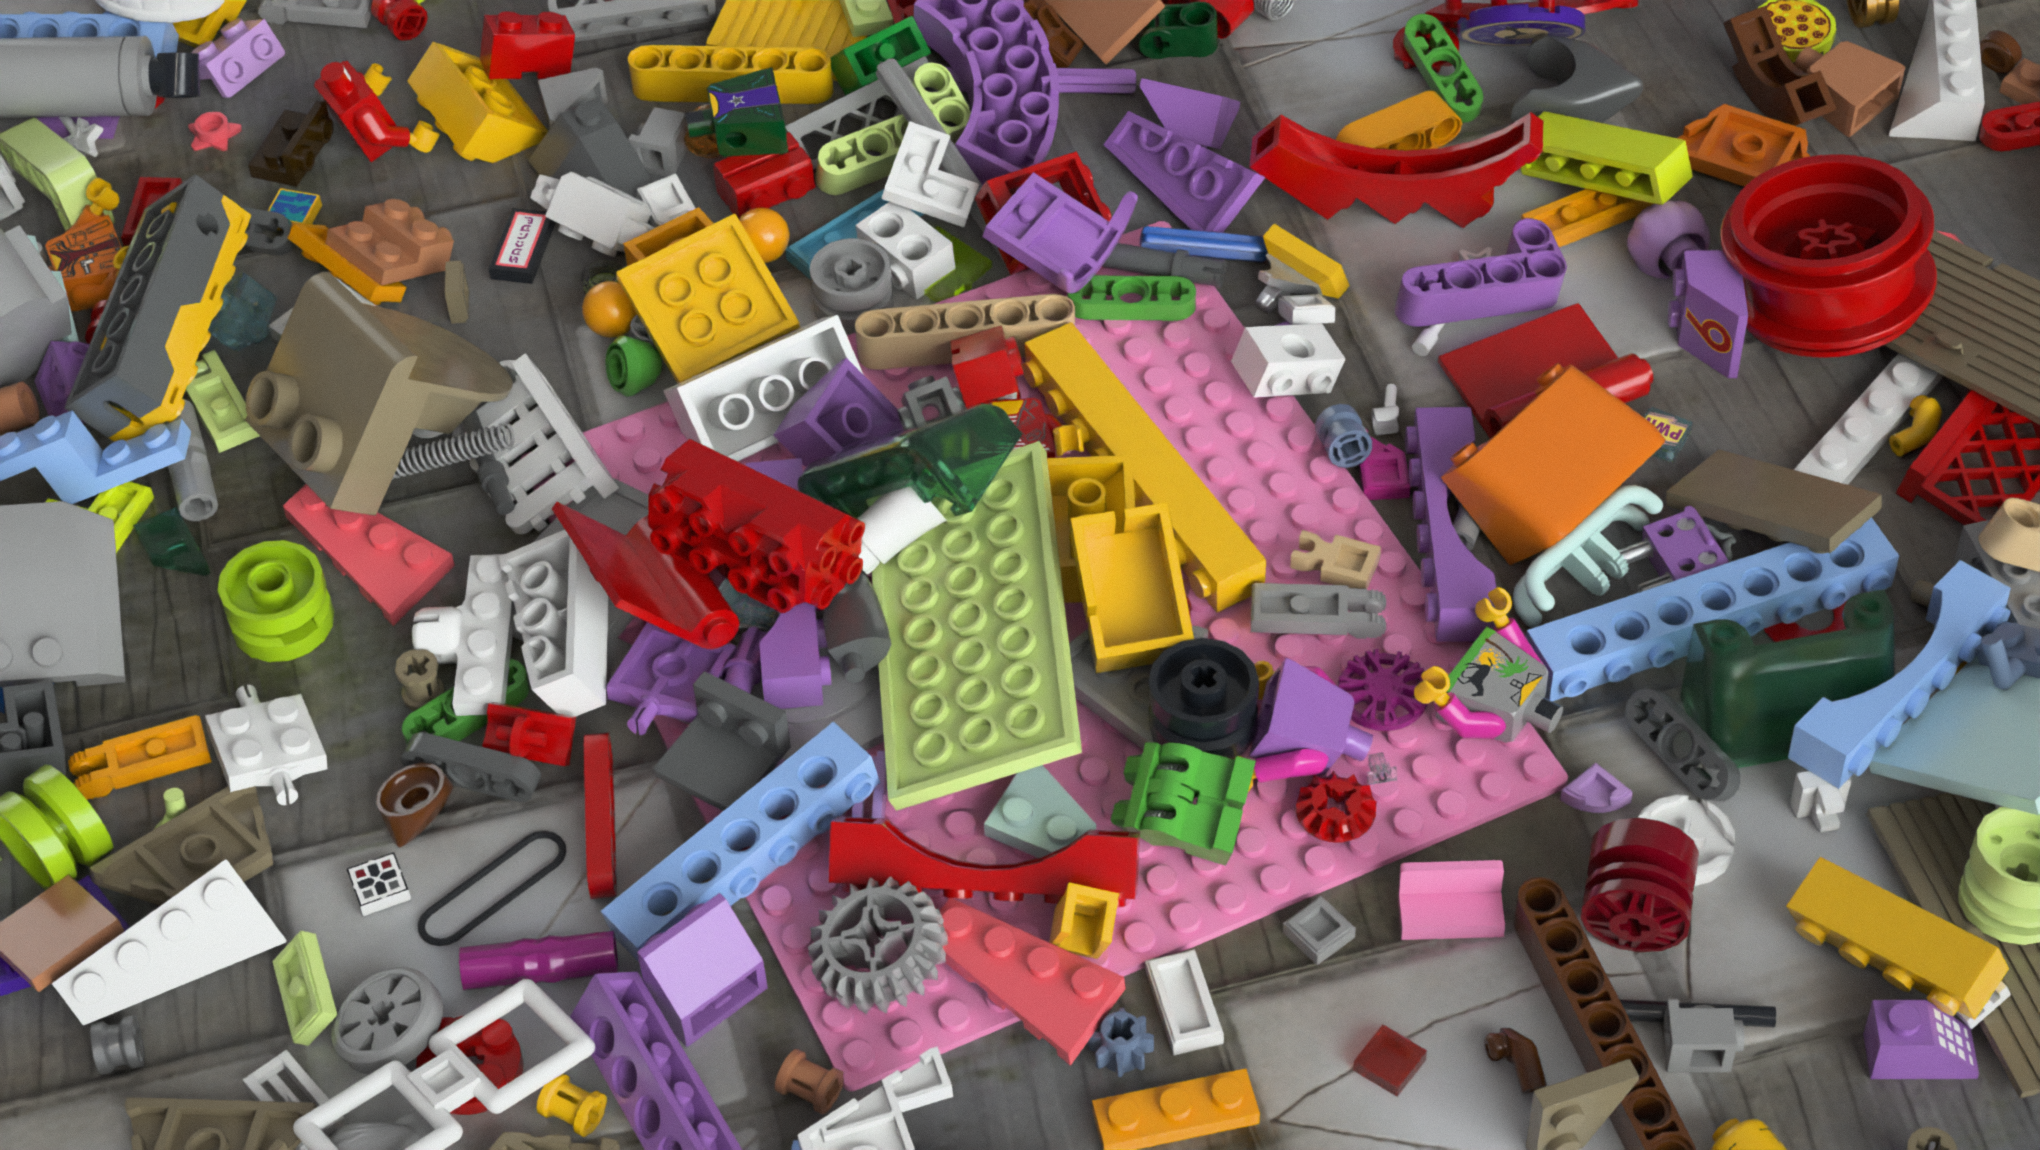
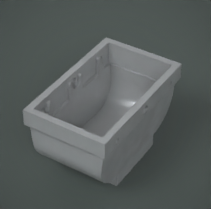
[0,225,72,388]

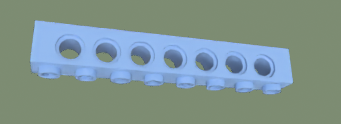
[1526,517,1899,701]

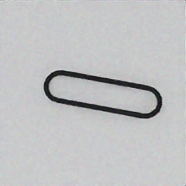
[418,831,566,946]

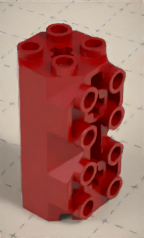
[648,439,865,613]

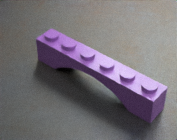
[1405,407,1496,642]
[746,458,832,709]

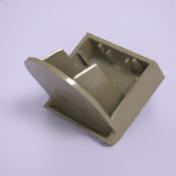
[245,272,513,516]

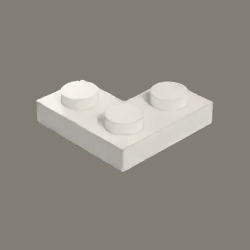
[882,121,979,227]

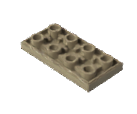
[1666,449,1882,554]

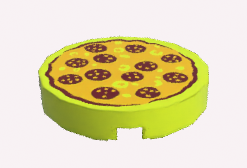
[1758,0,1837,62]

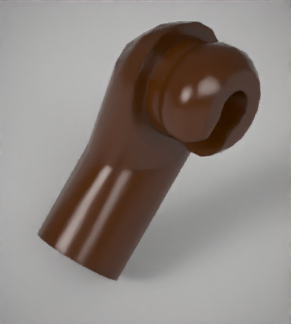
[1484,1028,1547,1094]

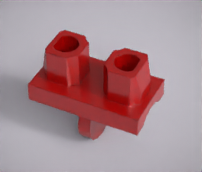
[482,702,576,766]

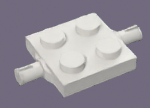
[205,685,327,805]

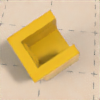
[1049,883,1119,959]

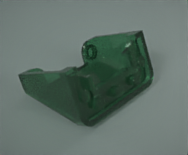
[797,404,1022,519]
[1680,589,1895,768]

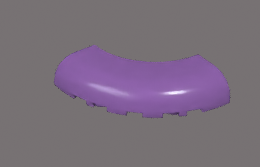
[914,0,1059,186]

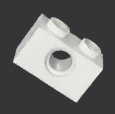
[1231,323,1345,397]

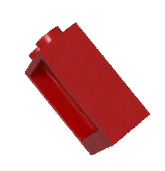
[974,151,1112,275]

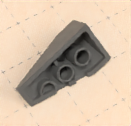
[528,98,653,226]

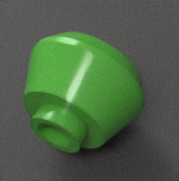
[605,335,662,397]

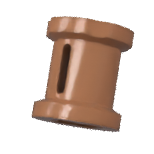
[775,1049,844,1114]

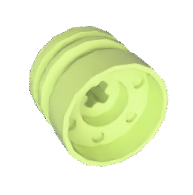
[1958,807,2040,945]

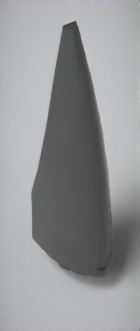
[823,570,892,683]

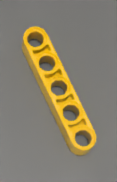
[628,45,834,104]

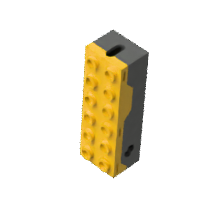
[64,174,251,442]

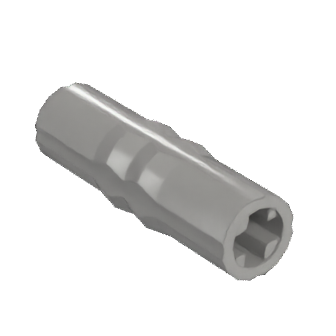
[163,400,218,521]

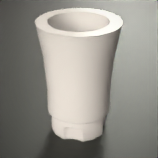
[857,470,947,575]

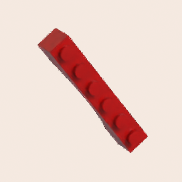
[828,816,1140,907]

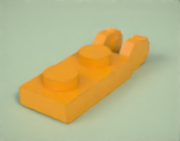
[68,715,212,800]

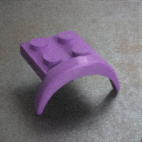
[982,172,1138,294]

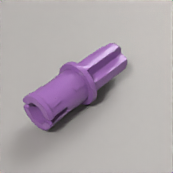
[724,627,767,694]

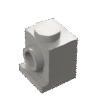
[628,107,690,177]
[1662,999,1744,1072]

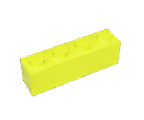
[1521,111,1693,205]

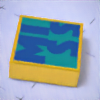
[268,188,322,231]

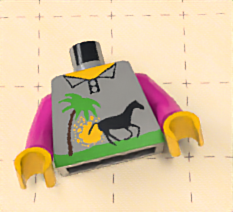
[1414,587,1563,743]

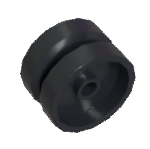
[1148,638,1259,759]

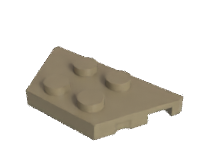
[90,786,273,906]
[125,1097,317,1150]

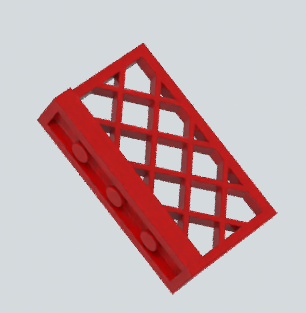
[1896,390,2040,525]

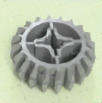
[808,877,948,1014]

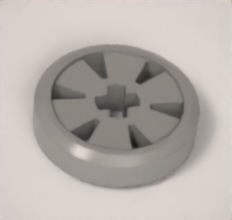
[331,967,443,1074]

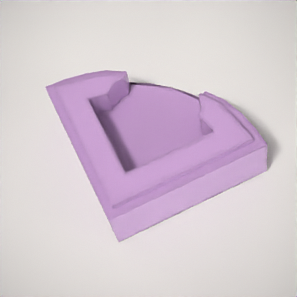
[1560,763,1633,813]

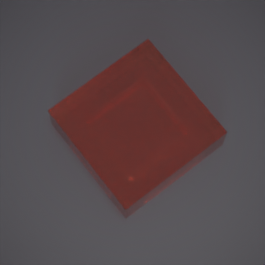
[1353,1025,1427,1097]

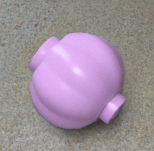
[1627,200,1710,279]

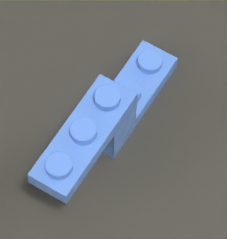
[0,410,191,504]

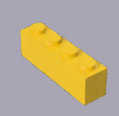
[1786,857,2009,1020]

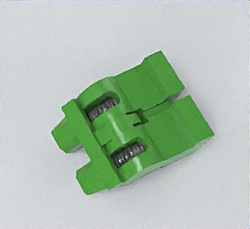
[1111,742,1256,866]

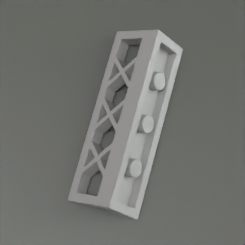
[548,0,717,42]
[785,56,938,170]

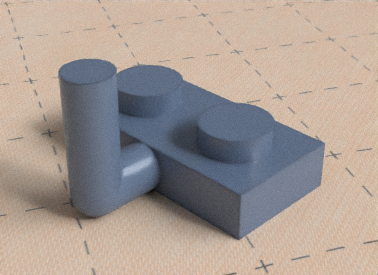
[1975,621,2040,690]

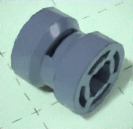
[1315,404,1372,468]

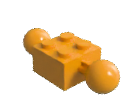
[582,207,790,338]

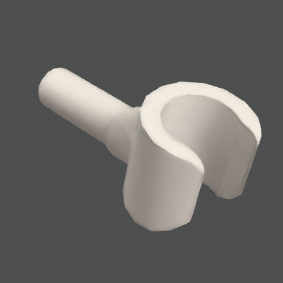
[1371,384,1399,435]

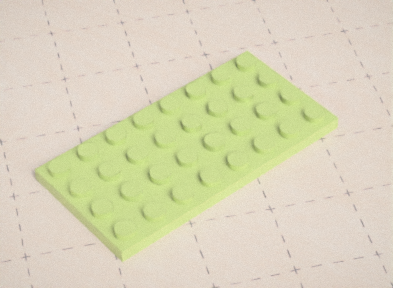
[866,441,1082,811]

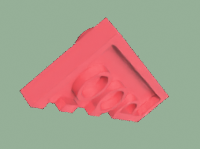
[283,484,455,626]
[940,898,1126,1066]

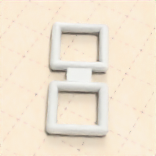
[293,979,595,1150]

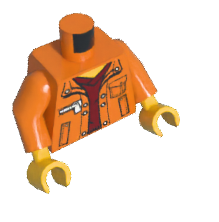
[45,178,129,312]

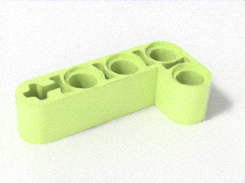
[815,62,971,195]
[0,117,115,231]

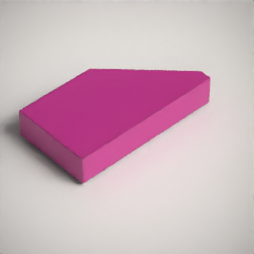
[1358,428,1410,500]

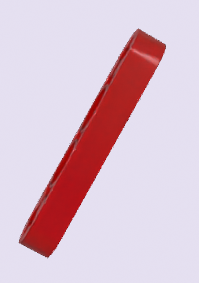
[583,732,617,899]

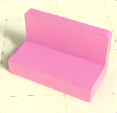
[1397,860,1505,940]

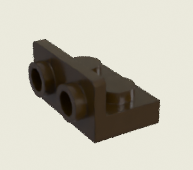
[248,100,334,187]

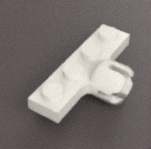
[412,554,515,716]

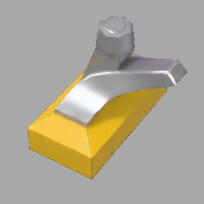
[1255,224,1350,313]

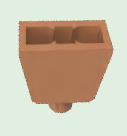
[1795,41,1906,137]

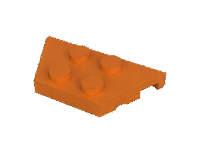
[1677,104,1810,187]

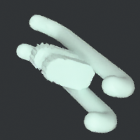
[1512,485,1663,628]

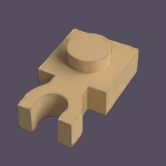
[1290,530,1381,589]

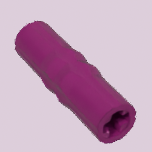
[459,930,618,991]

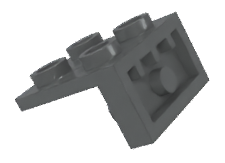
[654,671,791,811]

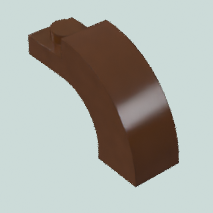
[1723,5,1837,126]

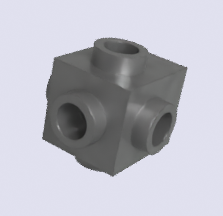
[897,376,967,446]

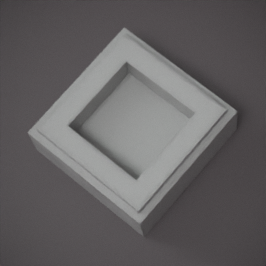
[1283,896,1356,965]

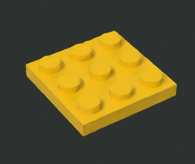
[616,213,800,384]

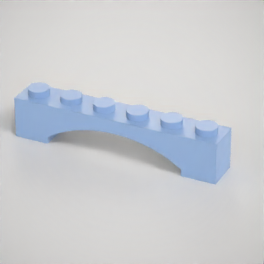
[1788,560,2011,789]

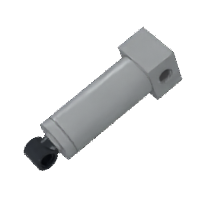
[0,36,200,118]

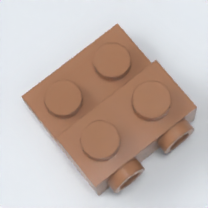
[325,199,454,285]

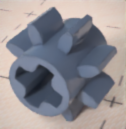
[1088,1008,1154,1077]

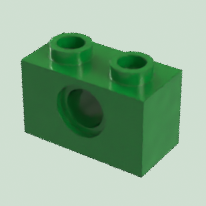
[830,16,931,96]

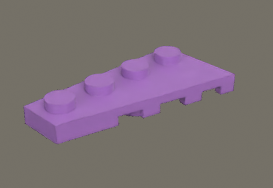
[1103,111,1265,233]

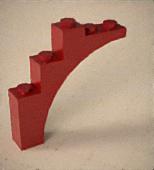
[1249,112,1544,228]

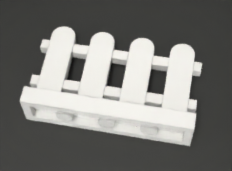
[452,353,619,534]

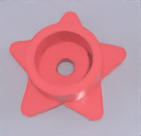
[188,112,242,151]

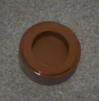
[1980,30,2022,73]

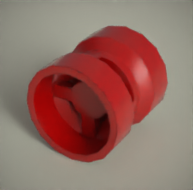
[371,0,428,41]

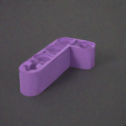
[1394,218,1567,327]

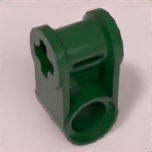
[1139,1,1218,59]

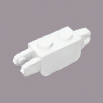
[530,172,656,257]

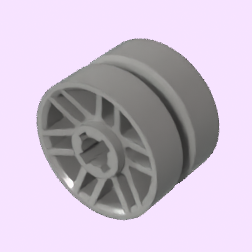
[810,238,894,335]

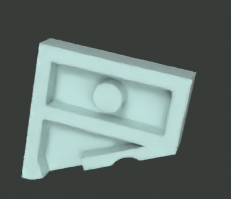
[984,765,1096,858]

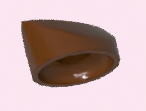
[375,763,454,848]

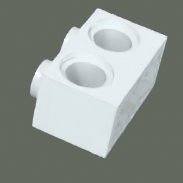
[855,202,956,300]

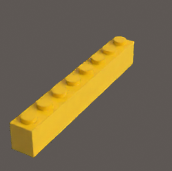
[1022,322,1266,613]

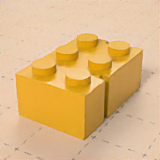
[1070,502,1194,674]

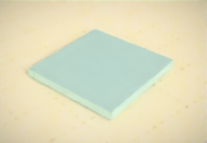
[1869,656,2040,815]

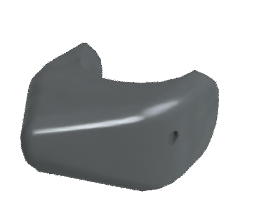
[1511,34,1643,123]

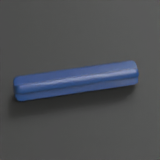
[1140,226,1268,262]

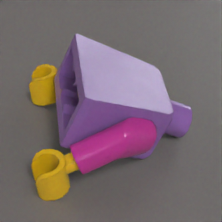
[1238,658,1373,792]

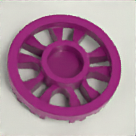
[1338,649,1428,731]

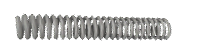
[392,422,515,480]

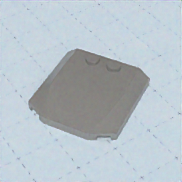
[0,501,126,687]

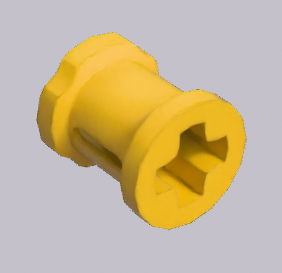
[536,1073,607,1137]

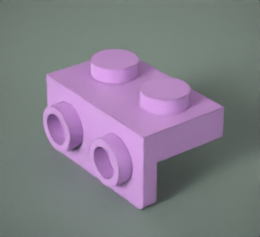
[192,18,285,98]

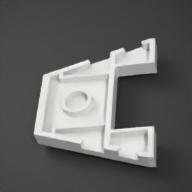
[797,1047,953,1150]

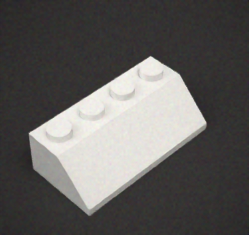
[663,315,864,461]

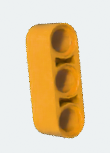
[1336,90,1462,151]

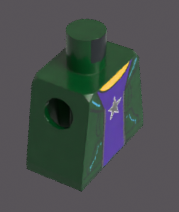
[685,68,789,156]

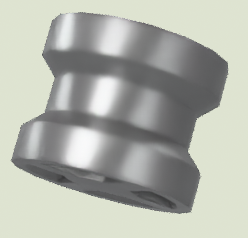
[90,1015,144,1075]

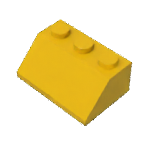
[407,41,548,163]
[1047,455,1135,603]

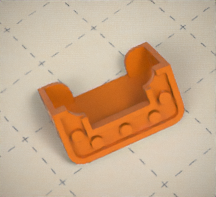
[1441,363,1666,565]

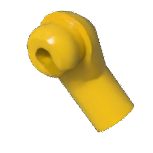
[1889,395,1942,456]

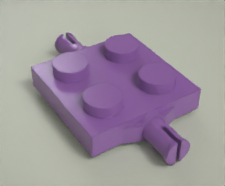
[606,622,736,735]

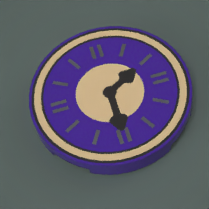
[1458,4,1585,46]

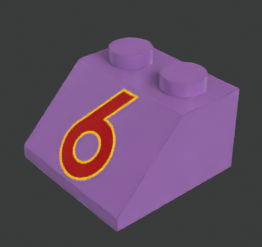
[1668,250,1748,378]

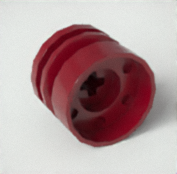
[1581,818,1699,952]

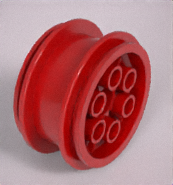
[1720,154,1937,358]

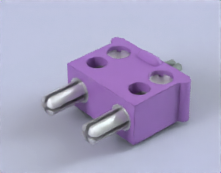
[1618,506,1736,593]

